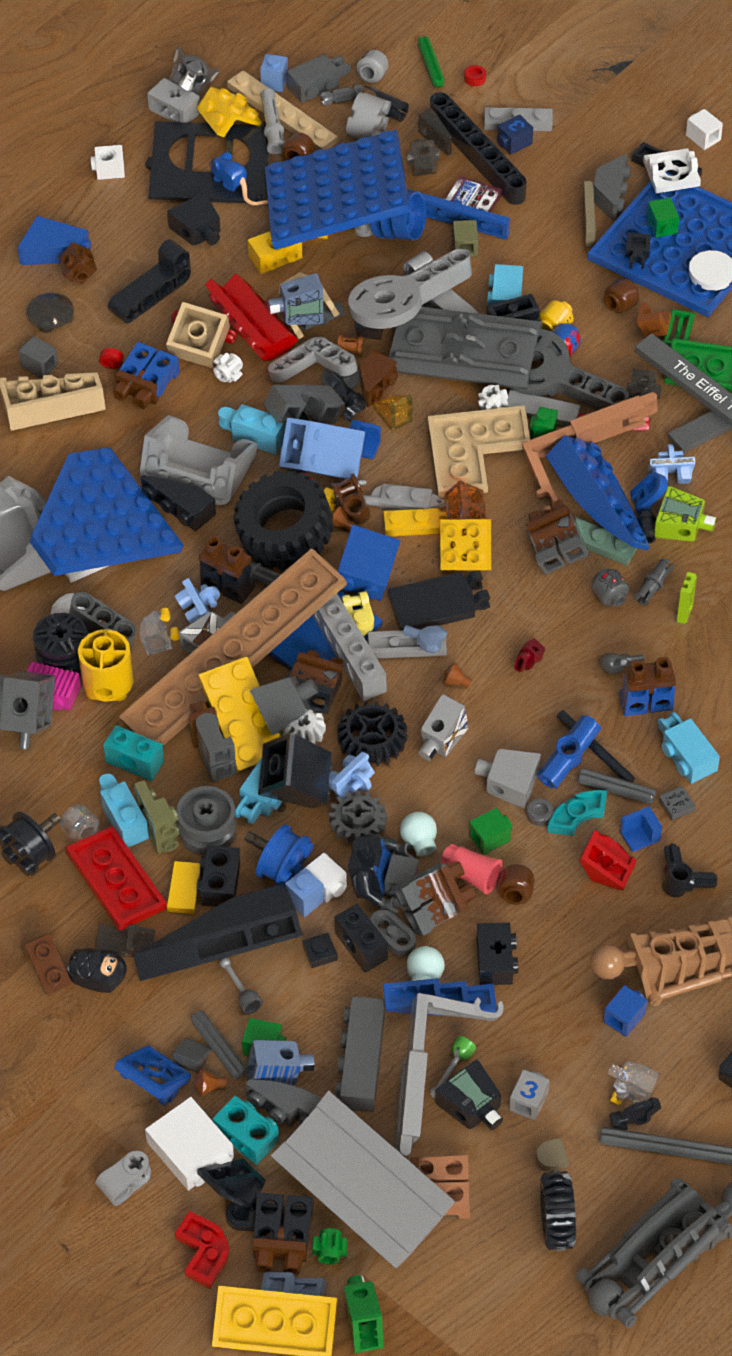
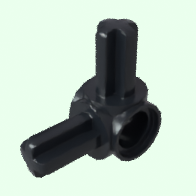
[662,843,717,897]

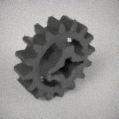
[329,790,387,844]

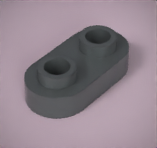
[370,910,416,956]

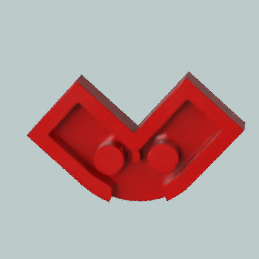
[174,1210,229,1289]

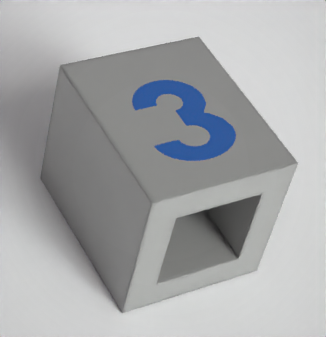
[509,1069,550,1121]

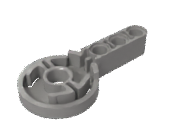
[348,249,472,329]

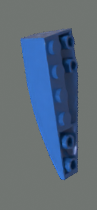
[546,436,650,550]

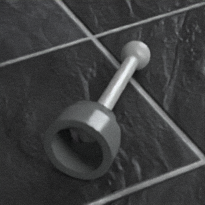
[220,957,263,1014]

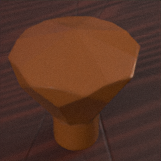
[332,505,356,532]
[443,662,472,689]
[195,1069,226,1097]

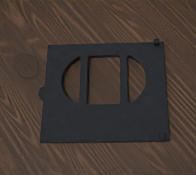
[145,121,269,204]

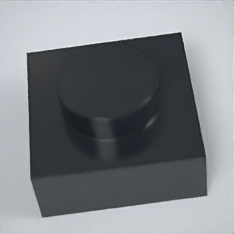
[302,933,338,968]

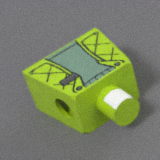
[655,486,717,542]

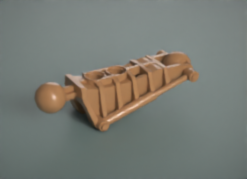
[590,915,732,1006]

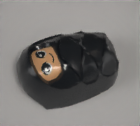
[67,948,127,993]

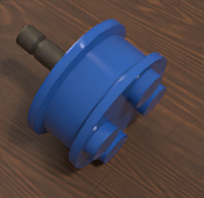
[244,824,314,886]

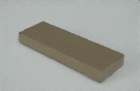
[583,181,596,248]

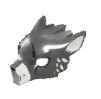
[169,46,221,96]

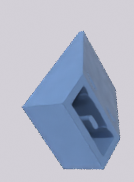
[279,418,365,479]

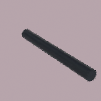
[557,710,635,782]

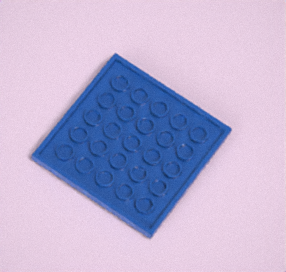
[265,129,411,250]
[587,169,732,318]

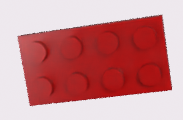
[66,826,167,931]

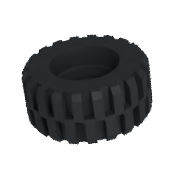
[233,471,334,569]

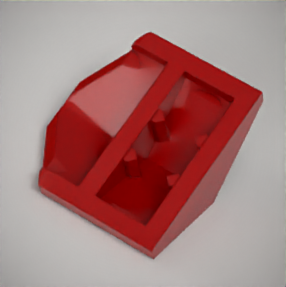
[579,831,637,890]

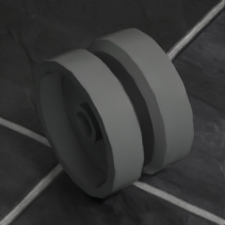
[176,786,237,855]

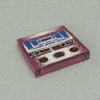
[445,176,502,212]

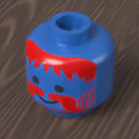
[551,323,581,357]

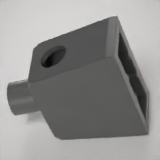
[250,676,318,735]

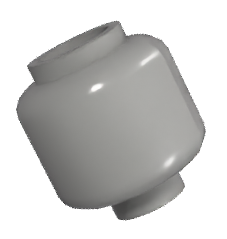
[357,50,389,83]

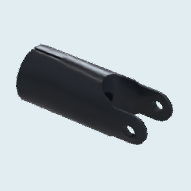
[364,86,409,122]

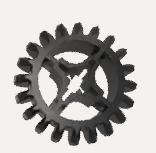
[337,700,408,767]
[540,1170,576,1251]

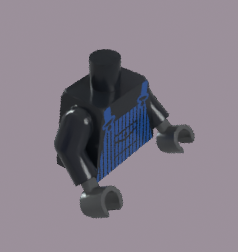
[348,834,414,914]

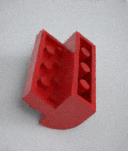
[205,273,299,361]

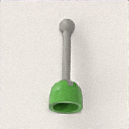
[430,1036,476,1098]

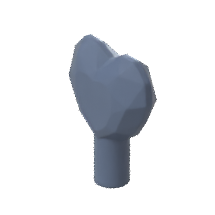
[403,625,447,653]

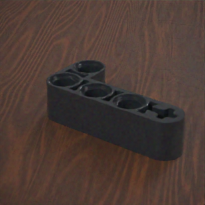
[108,239,191,324]

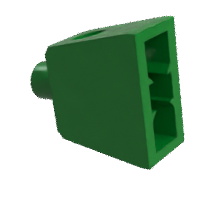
[344,1275,384,1353]

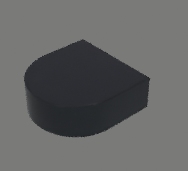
[226,1202,256,1231]

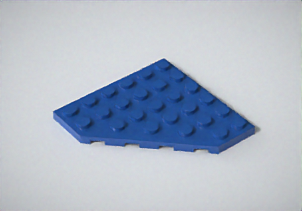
[29,447,184,576]

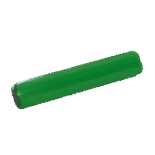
[418,36,445,88]

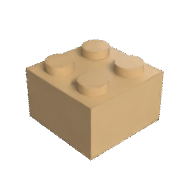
[166,302,230,369]

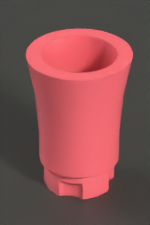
[440,844,503,895]

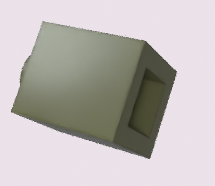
[453,220,479,257]

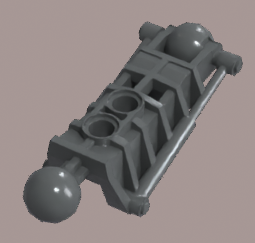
[576,1178,732,1328]

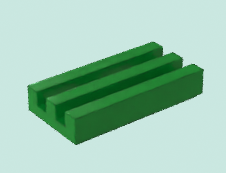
[663,309,695,347]

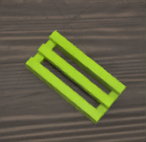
[677,572,697,624]

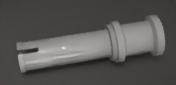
[260,88,285,154]

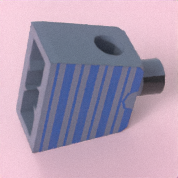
[246,1040,315,1086]

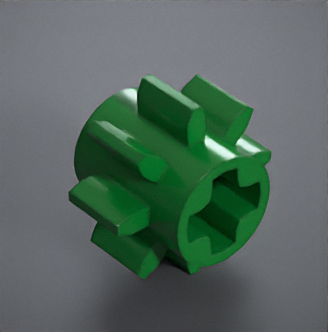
[312,1228,348,1265]

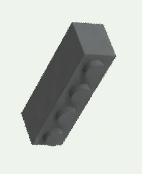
[335,996,385,1112]

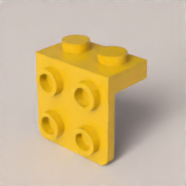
[197,87,262,137]

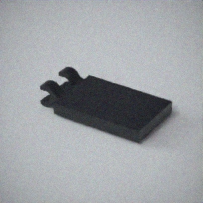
[388,570,490,631]

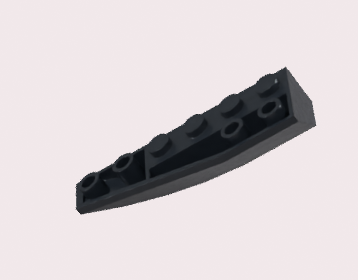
[133,883,303,981]

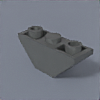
[593,155,631,221]

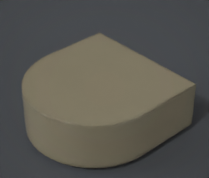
[536,1138,569,1171]

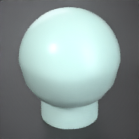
[400,812,437,857]
[407,946,445,981]

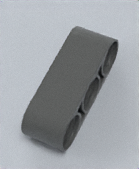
[69,592,137,649]

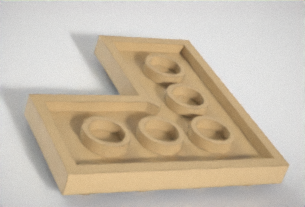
[428,405,530,498]

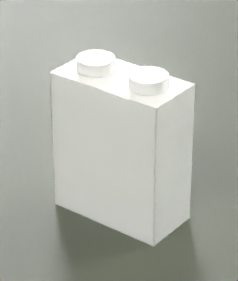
[145,1097,234,1191]

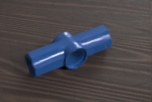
[537,715,601,789]

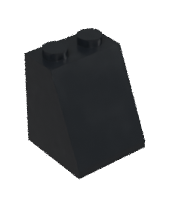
[258,733,332,808]

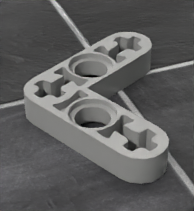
[268,337,358,383]

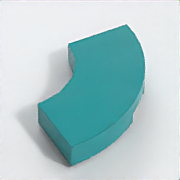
[547,790,607,836]

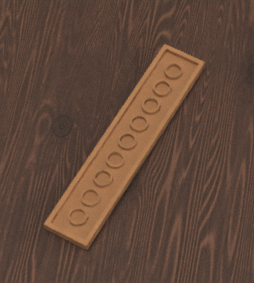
[119,548,347,746]

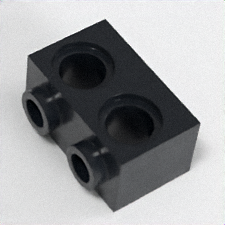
[197,845,241,907]

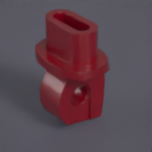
[514,638,545,672]

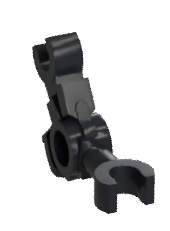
[326,372,367,422]

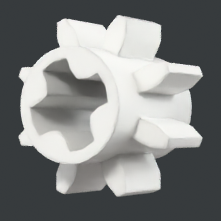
[213,352,243,383]
[478,385,509,410]

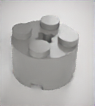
[346,92,391,139]

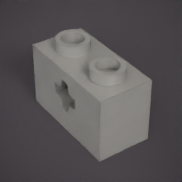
[147,78,200,123]

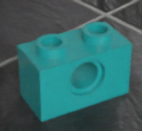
[103,725,164,781]

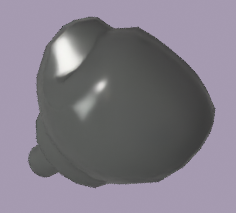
[599,653,644,674]

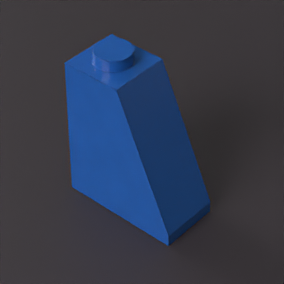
[17,216,91,265]

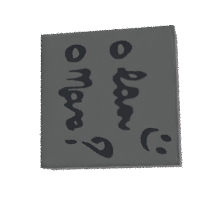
[659,786,696,821]

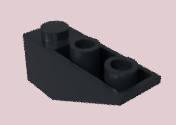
[141,475,216,532]

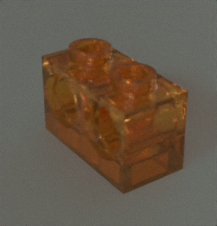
[445,480,487,535]

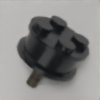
[0,812,61,876]

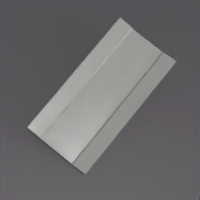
[271,1090,455,1268]

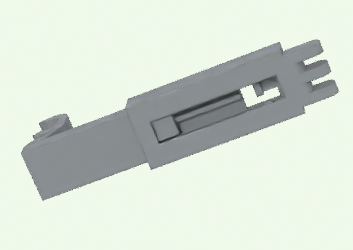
[394,993,504,1158]

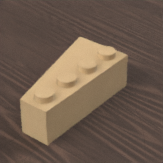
[0,372,106,431]

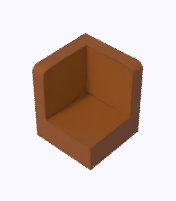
[637,302,672,338]

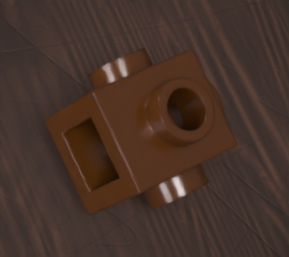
[58,242,97,285]

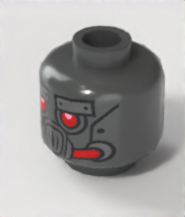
[592,568,629,607]

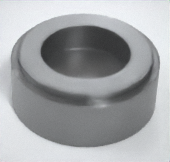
[527,799,554,826]

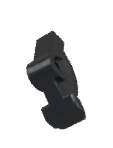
[609,1097,662,1130]

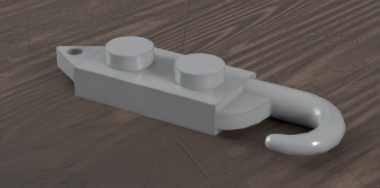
[358,480,446,510]

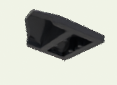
[197,1159,266,1207]

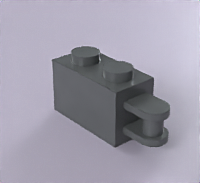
[287,54,351,103]

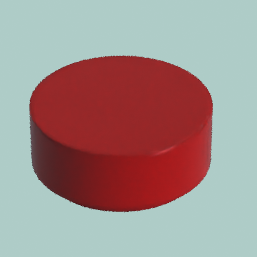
[464,65,486,86]
[99,348,124,369]

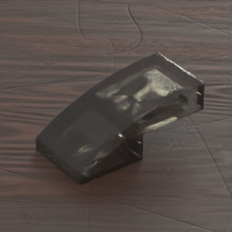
[95,924,155,957]

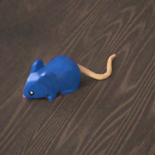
[209,152,268,206]

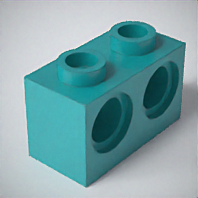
[212,1096,279,1165]

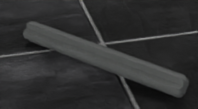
[600,1127,732,1164]

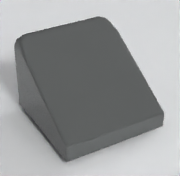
[173,1038,211,1072]

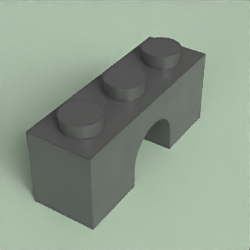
[264,385,345,423]

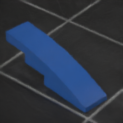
[383,978,497,1016]

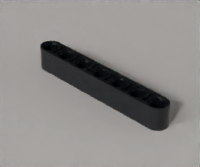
[430,92,527,205]

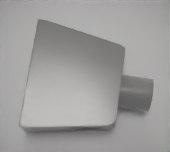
[475,749,541,809]

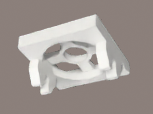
[643,148,701,193]

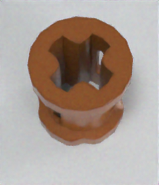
[338,334,364,357]

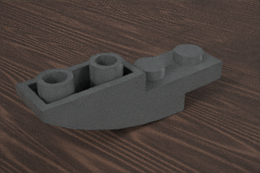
[246,1079,322,1128]

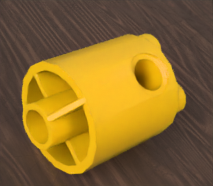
[78,629,134,702]

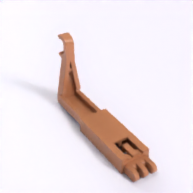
[522,392,658,515]

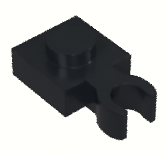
[626,233,651,270]

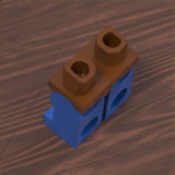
[113,342,180,409]
[619,657,676,716]

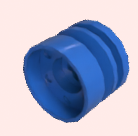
[370,191,426,240]

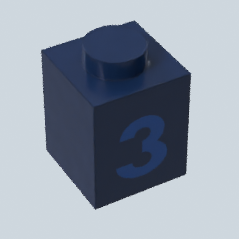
[497,114,533,155]

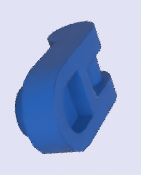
[630,472,668,514]

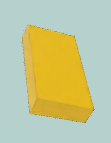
[167,861,201,914]

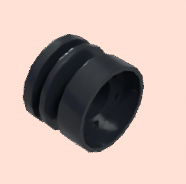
[33,613,87,676]

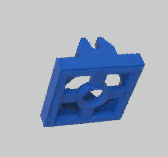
[114,1045,192,1106]

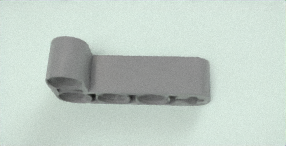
[403,251,479,314]

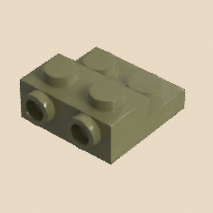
[134,780,180,854]

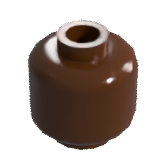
[282,132,315,161]
[604,278,639,314]
[498,864,535,905]

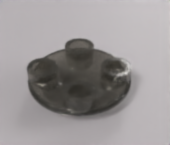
[26,293,74,333]

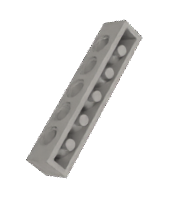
[312,594,387,701]

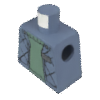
[267,273,323,325]

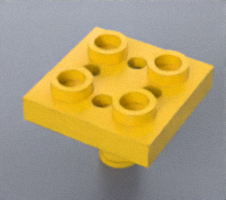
[440,519,491,570]

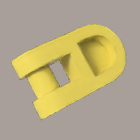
[341,591,374,636]

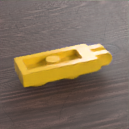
[384,508,452,536]

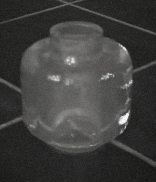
[60,804,100,842]

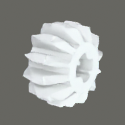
[282,710,326,744]

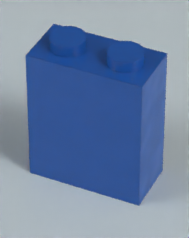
[337,525,401,601]

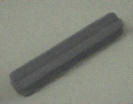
[578,768,656,804]
[191,1010,246,1079]

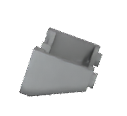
[140,415,258,505]
[0,476,51,591]

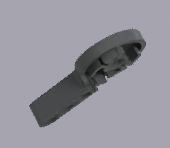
[507,329,629,410]

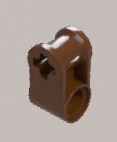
[331,473,370,524]

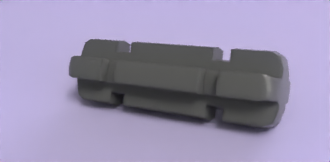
[320,84,364,105]

